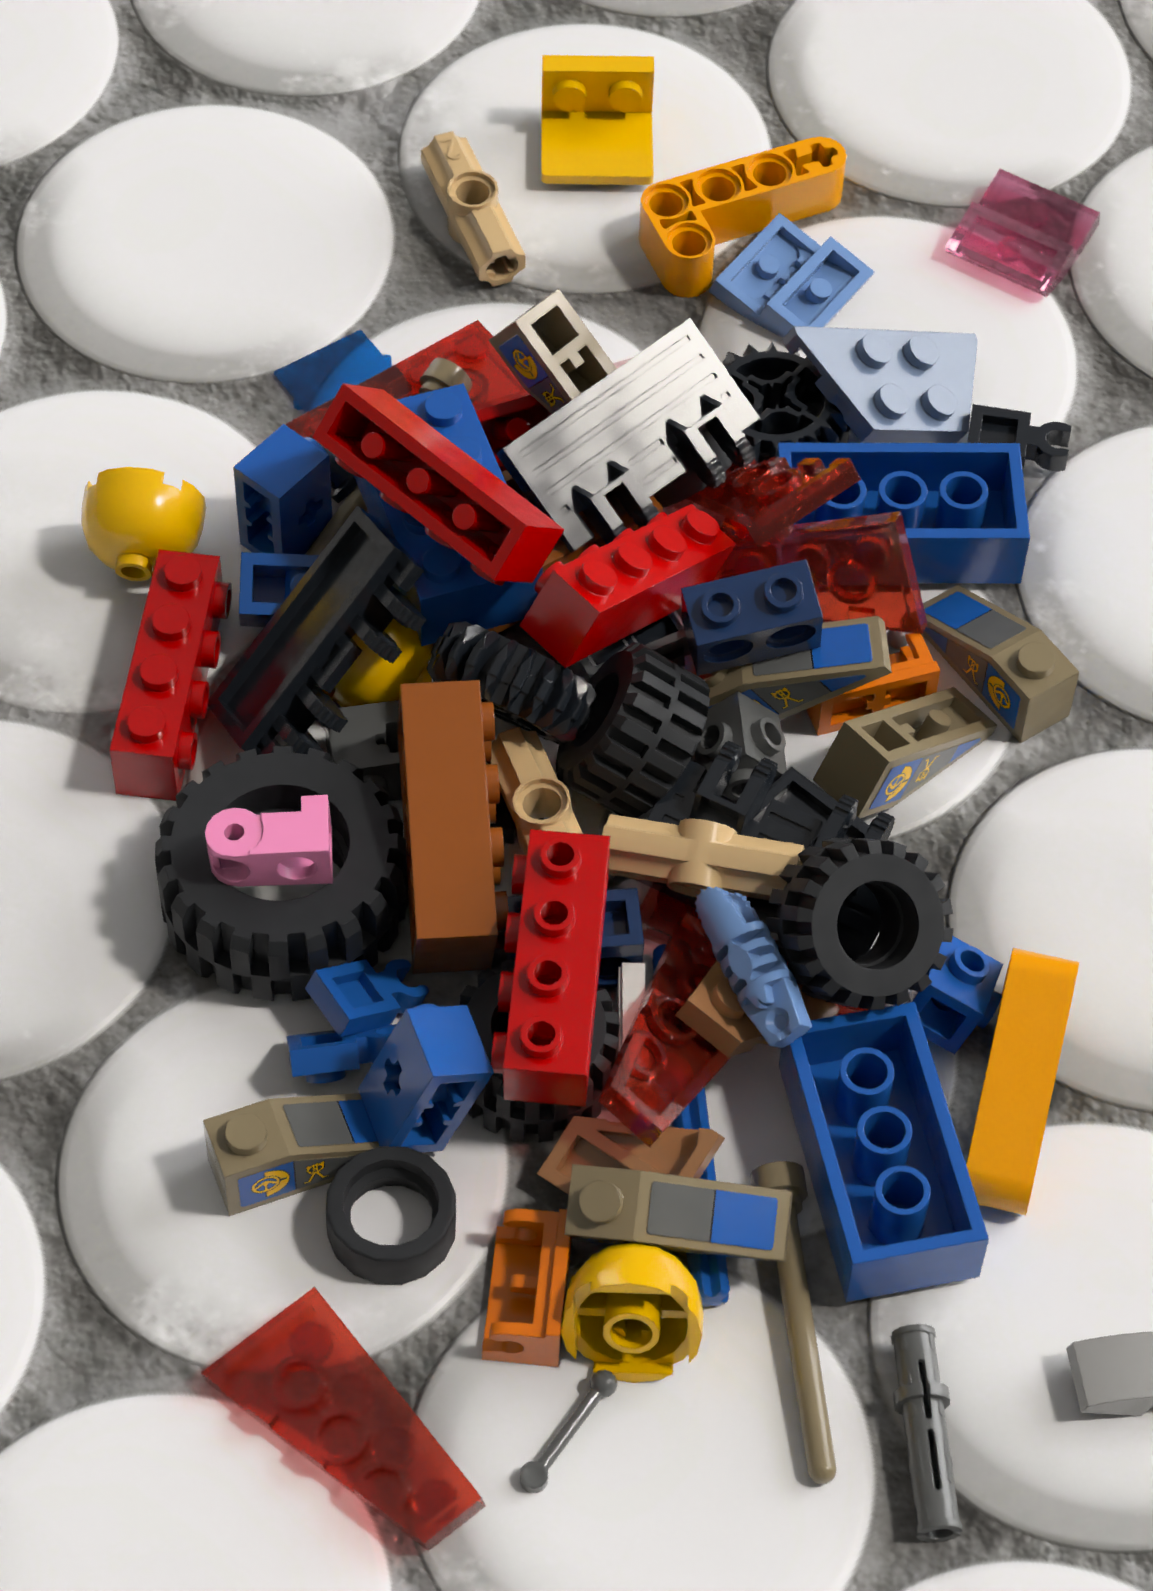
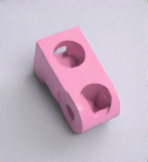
[205,795,333,887]

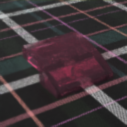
[945,169,1100,297]

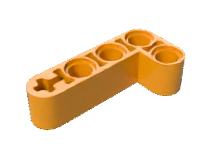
[638,136,847,298]
[966,948,1079,1215]

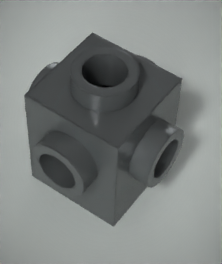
[694,691,787,802]

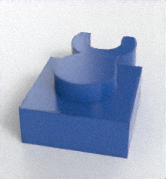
[305,959,430,1037]
[286,1024,397,1084]

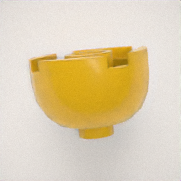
[81,467,206,581]
[322,619,435,707]
[560,1243,704,1383]

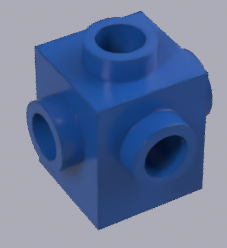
[904,936,1003,1055]

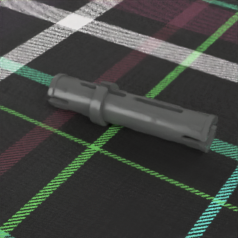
[890,1324,963,1542]

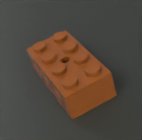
[397,680,509,974]

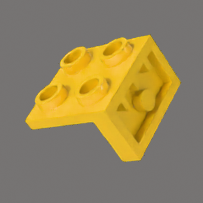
[541,55,654,185]

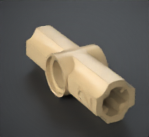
[421,131,526,287]
[487,727,583,855]
[602,814,805,900]

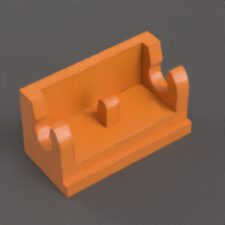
[806,631,941,736]
[482,1208,572,1367]

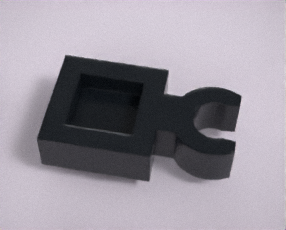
[967,404,1072,472]

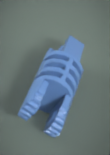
[695,887,812,1048]

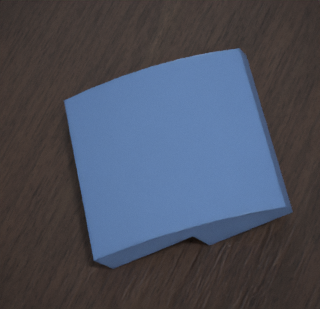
[709,213,874,338]

